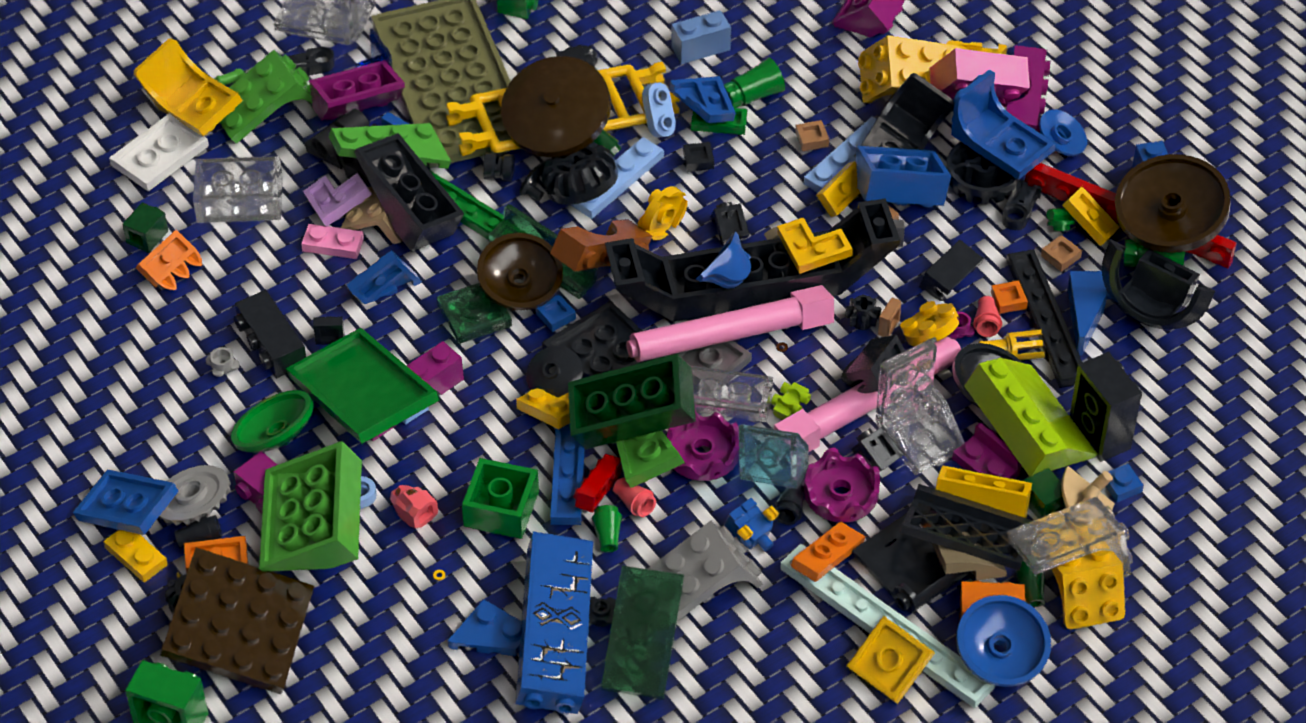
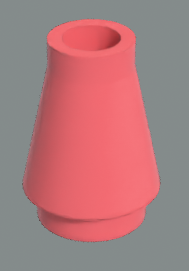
[973,296,1002,337]
[613,478,656,517]

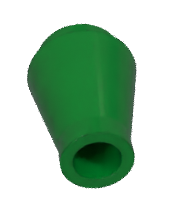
[592,505,622,553]

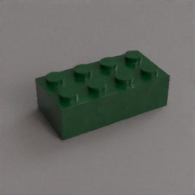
[568,354,696,449]

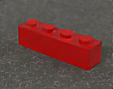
[574,454,622,513]

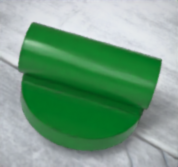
[1046,208,1075,231]

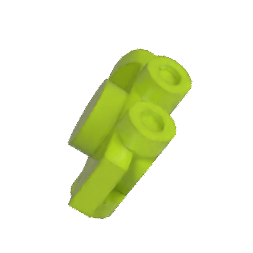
[771,382,811,420]

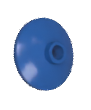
[1039,109,1087,156]

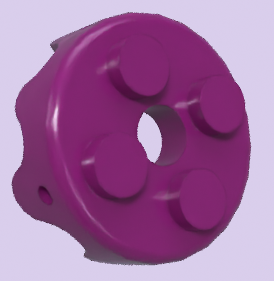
[667,409,740,481]
[804,448,880,523]

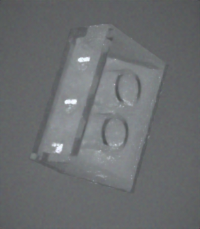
[689,365,773,422]

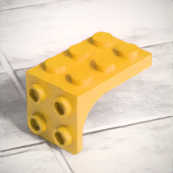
[858,35,960,103]
[134,38,243,137]
[1032,523,1125,629]

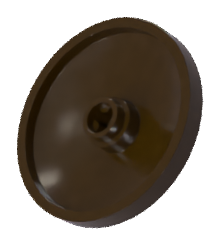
[501,56,611,158]
[1115,154,1231,253]

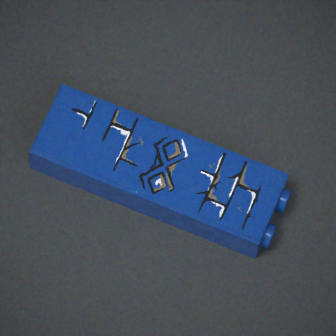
[515,531,593,714]

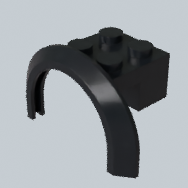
[1102,240,1215,330]

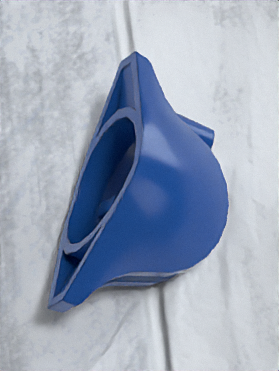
[696,231,751,288]

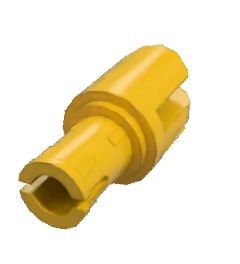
[978,329,1045,361]

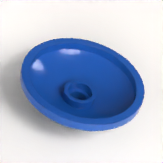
[956,595,1051,687]

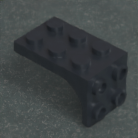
[854,73,954,157]

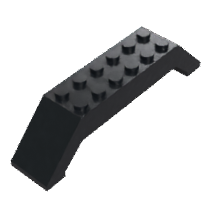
[605,198,900,322]

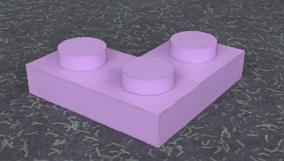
[303,173,372,227]

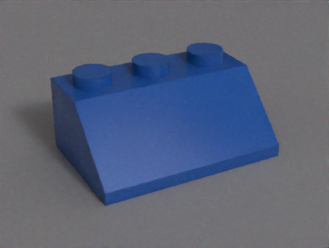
[856,146,951,207]

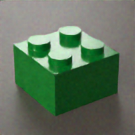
[462,458,539,539]
[125,660,209,723]

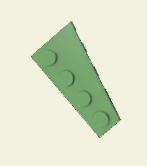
[328,123,451,169]
[616,430,685,488]

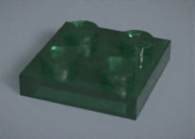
[437,283,512,344]

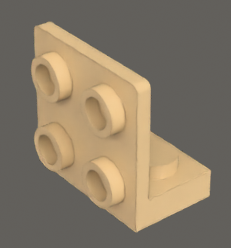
[341,187,402,244]

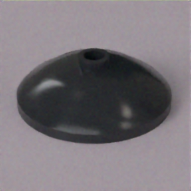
[952,343,1022,408]

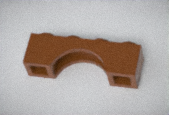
[550,219,652,271]

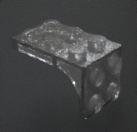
[1007,496,1133,577]

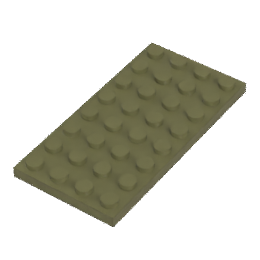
[371,0,511,168]

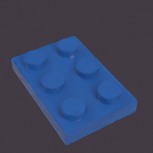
[73,469,178,535]

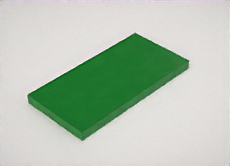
[286,328,440,444]

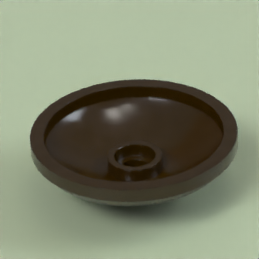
[477,233,563,310]

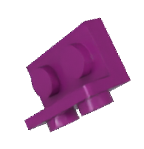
[952,423,1022,480]

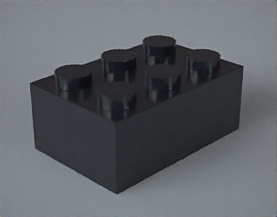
[1069,352,1142,462]

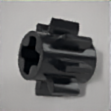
[845,294,881,331]

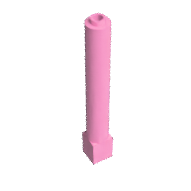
[626,285,834,362]
[773,336,961,462]

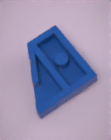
[347,250,422,304]
[448,599,522,656]

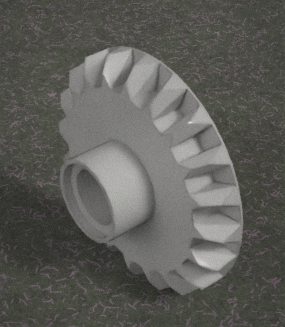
[159,465,231,525]

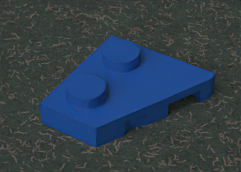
[669,76,736,123]

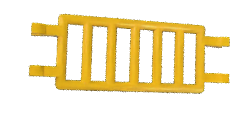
[446,61,680,156]

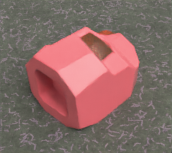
[390,485,438,528]

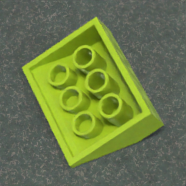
[964,358,1097,477]

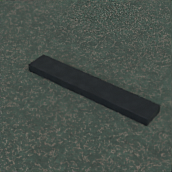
[1006,249,1083,388]

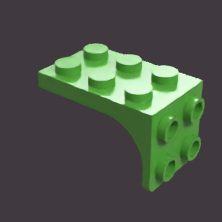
[220,50,312,144]

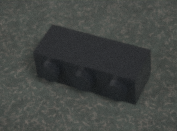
[233,290,306,379]

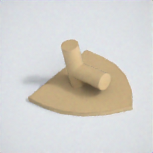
[1061,466,1115,526]

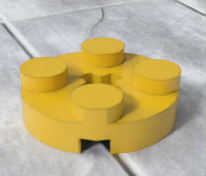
[638,186,688,240]
[900,301,959,347]

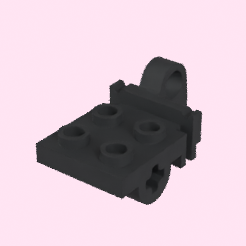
[304,109,377,185]

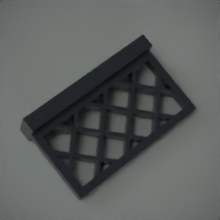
[900,484,1036,571]

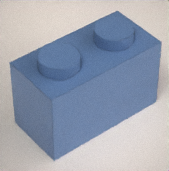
[671,10,731,64]

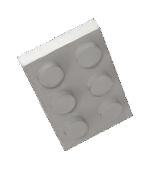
[633,520,763,630]

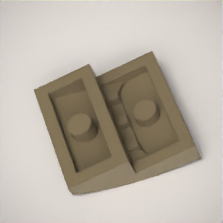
[932,532,1007,581]

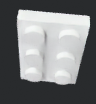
[109,113,209,191]

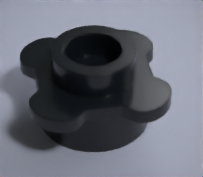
[589,597,617,627]

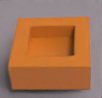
[991,280,1028,314]

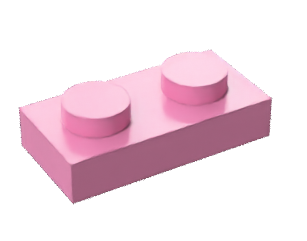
[301,224,364,259]

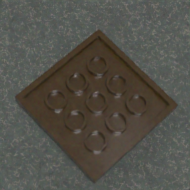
[160,547,314,694]

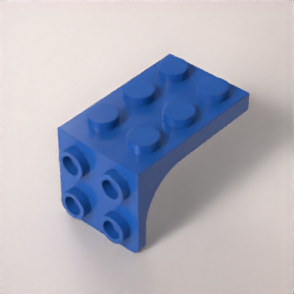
[951,70,1056,180]

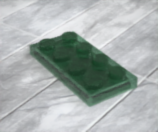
[601,566,684,699]

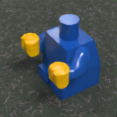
[724,498,779,552]

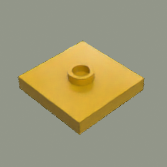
[846,615,935,704]

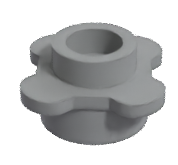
[206,347,240,377]

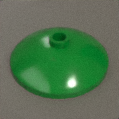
[231,390,314,453]

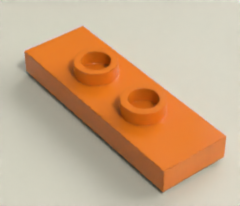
[791,521,865,582]

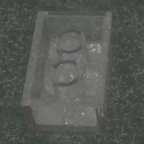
[193,156,283,223]

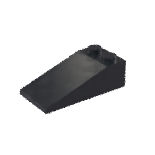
[354,133,464,252]

